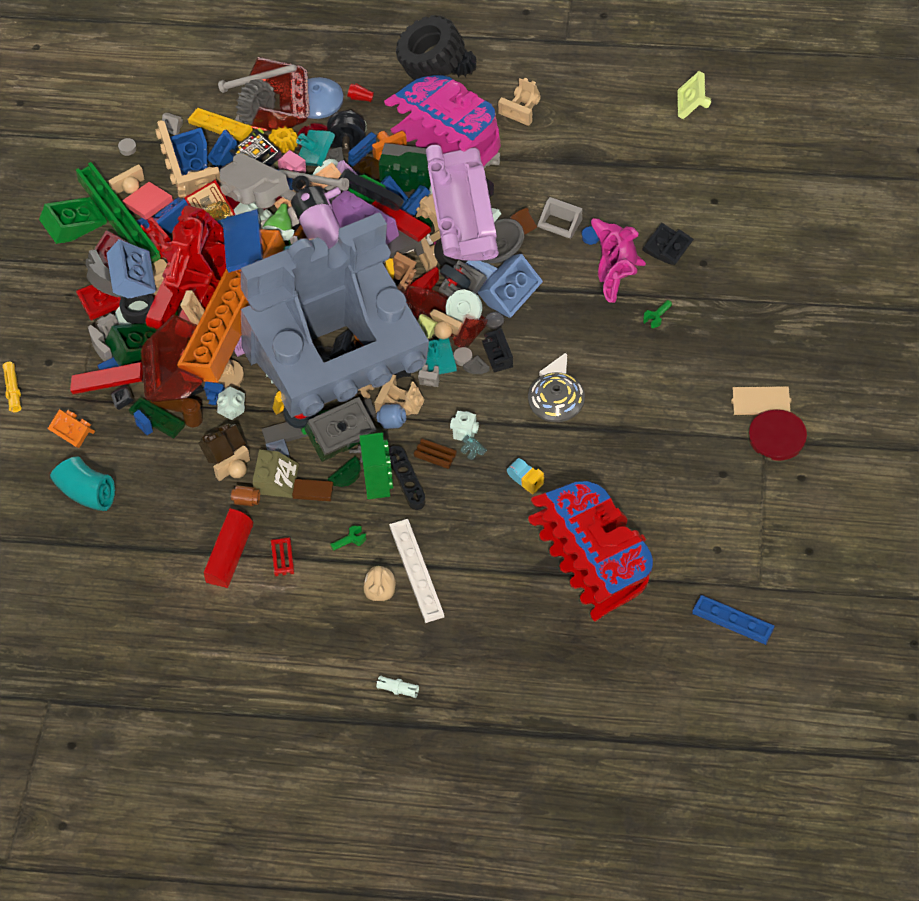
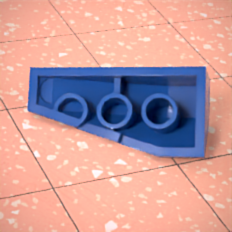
[170,128,207,176]

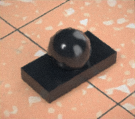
[329,330,354,360]

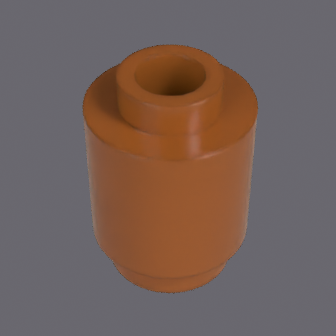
[231,486,260,506]

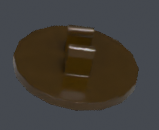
[349,156,380,181]

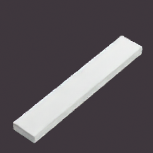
[389,519,444,623]

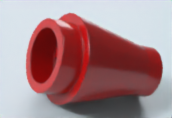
[347,83,374,102]

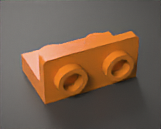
[48,409,95,448]

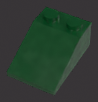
[105,324,175,366]

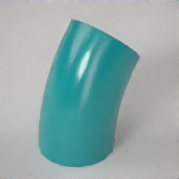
[50,457,115,511]

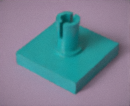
[296,130,335,167]
[418,338,457,374]

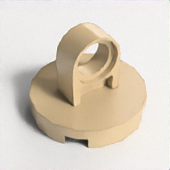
[212,359,244,389]

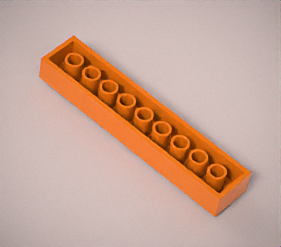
[177,229,286,383]

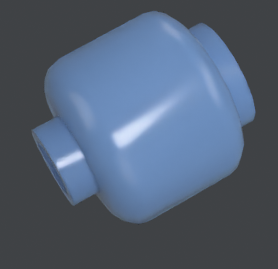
[377,404,406,429]

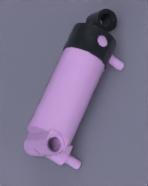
[291,175,341,249]

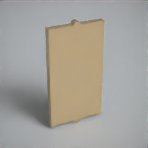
[731,387,791,415]

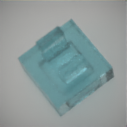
[461,435,487,460]

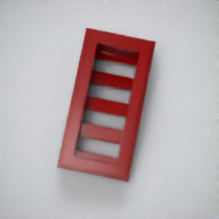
[408,267,439,305]

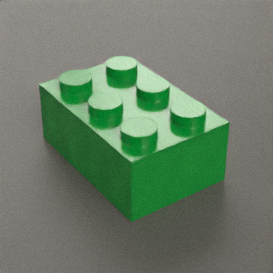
[359,432,393,500]

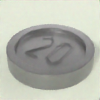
[485,312,504,329]

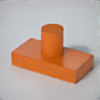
[372,130,407,160]

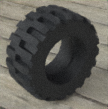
[396,15,465,80]

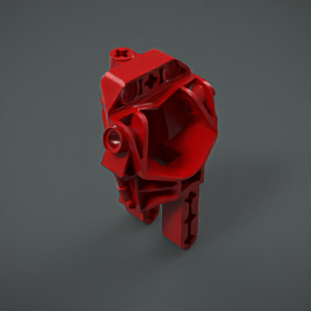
[146,205,226,338]

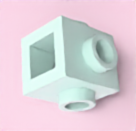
[217,386,245,420]
[450,411,479,442]

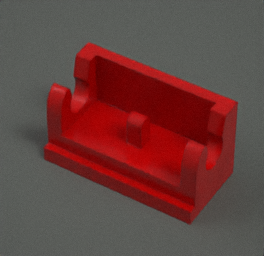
[140,216,172,258]

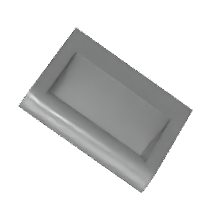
[537,197,582,239]

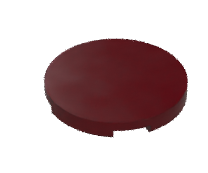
[749,409,807,461]

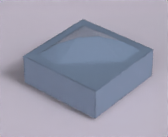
[266,439,290,458]

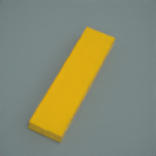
[187,108,253,141]

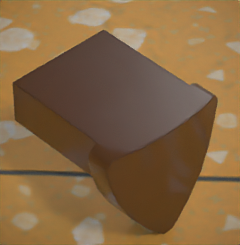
[509,208,537,235]

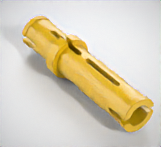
[3,362,21,412]

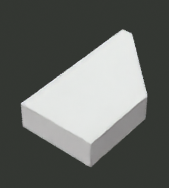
[539,353,567,376]

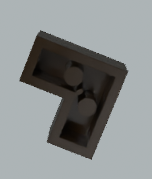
[198,423,246,464]

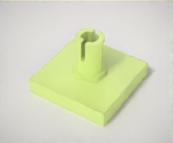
[678,71,711,119]

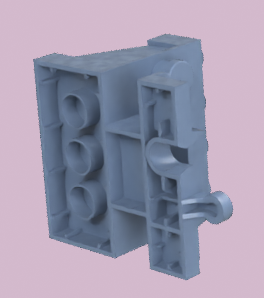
[241,212,429,418]

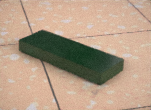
[129,397,185,439]

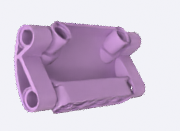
[426,145,499,261]

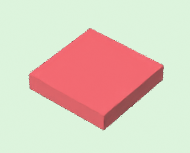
[122,182,173,220]

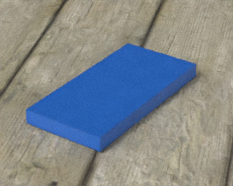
[223,209,263,273]

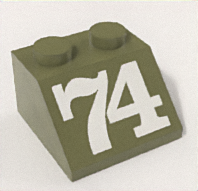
[252,450,299,498]

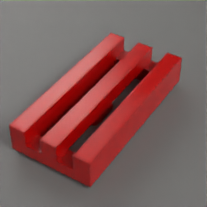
[271,537,294,576]

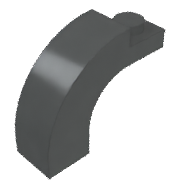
[86,250,122,297]

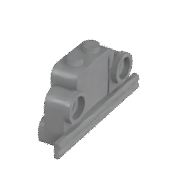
[219,152,296,208]

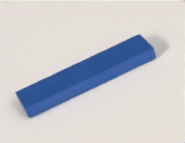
[693,595,774,645]

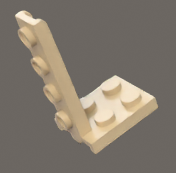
[155,121,221,199]

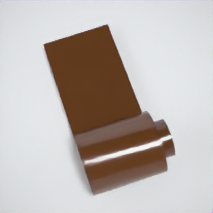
[148,390,203,428]

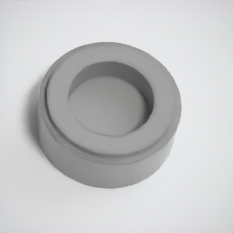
[118,138,137,156]
[454,347,472,366]

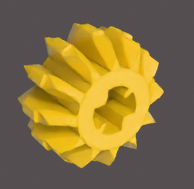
[268,125,298,154]

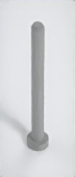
[218,64,297,93]
[279,169,349,191]

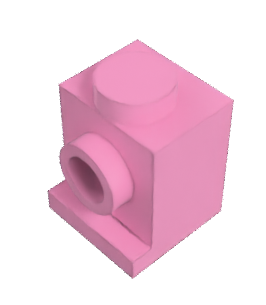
[278,150,306,174]

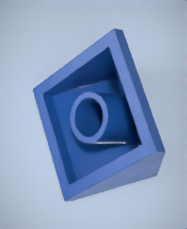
[152,197,188,235]

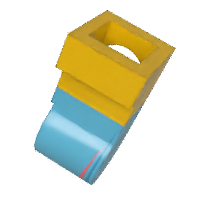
[507,458,544,494]

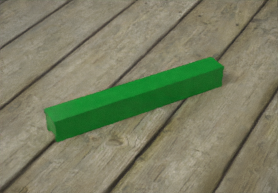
[76,162,161,264]

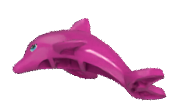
[591,218,646,303]

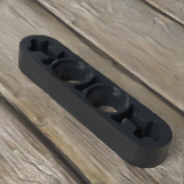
[339,170,404,211]
[389,446,426,510]

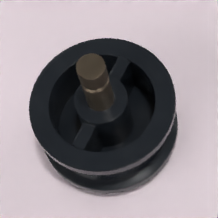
[327,110,366,154]

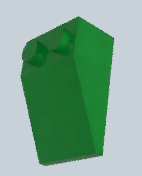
[39,197,107,244]

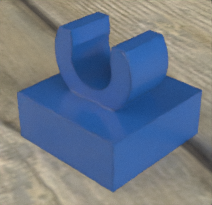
[204,382,225,405]

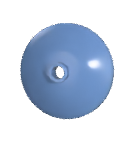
[291,77,343,119]

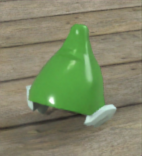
[263,204,294,241]

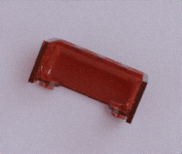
[249,57,309,132]
[404,286,488,348]
[141,314,204,402]

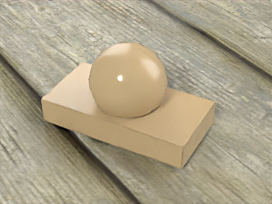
[108,164,144,195]
[419,237,438,272]
[430,309,467,339]
[213,446,250,481]

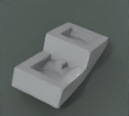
[88,325,113,362]

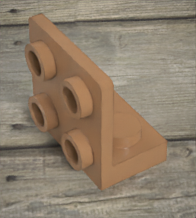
[393,252,417,294]

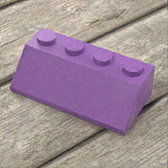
[331,190,399,245]

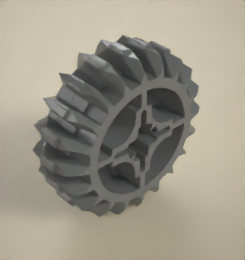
[236,80,277,127]

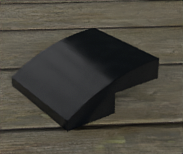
[642,223,694,265]

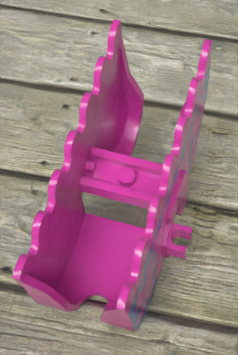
[384,75,501,166]

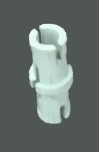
[377,676,419,698]

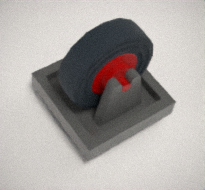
[438,260,487,297]

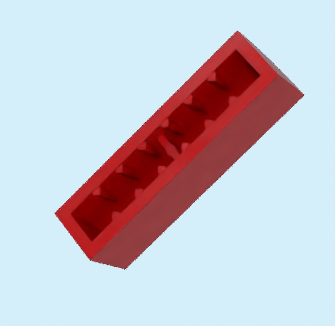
[204,509,254,588]

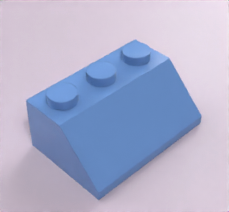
[107,239,156,298]
[478,254,543,318]

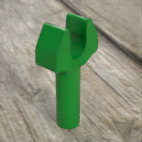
[643,300,672,328]
[330,526,366,551]

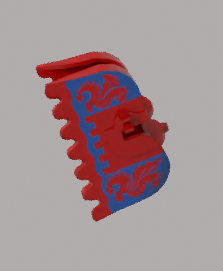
[528,481,653,621]

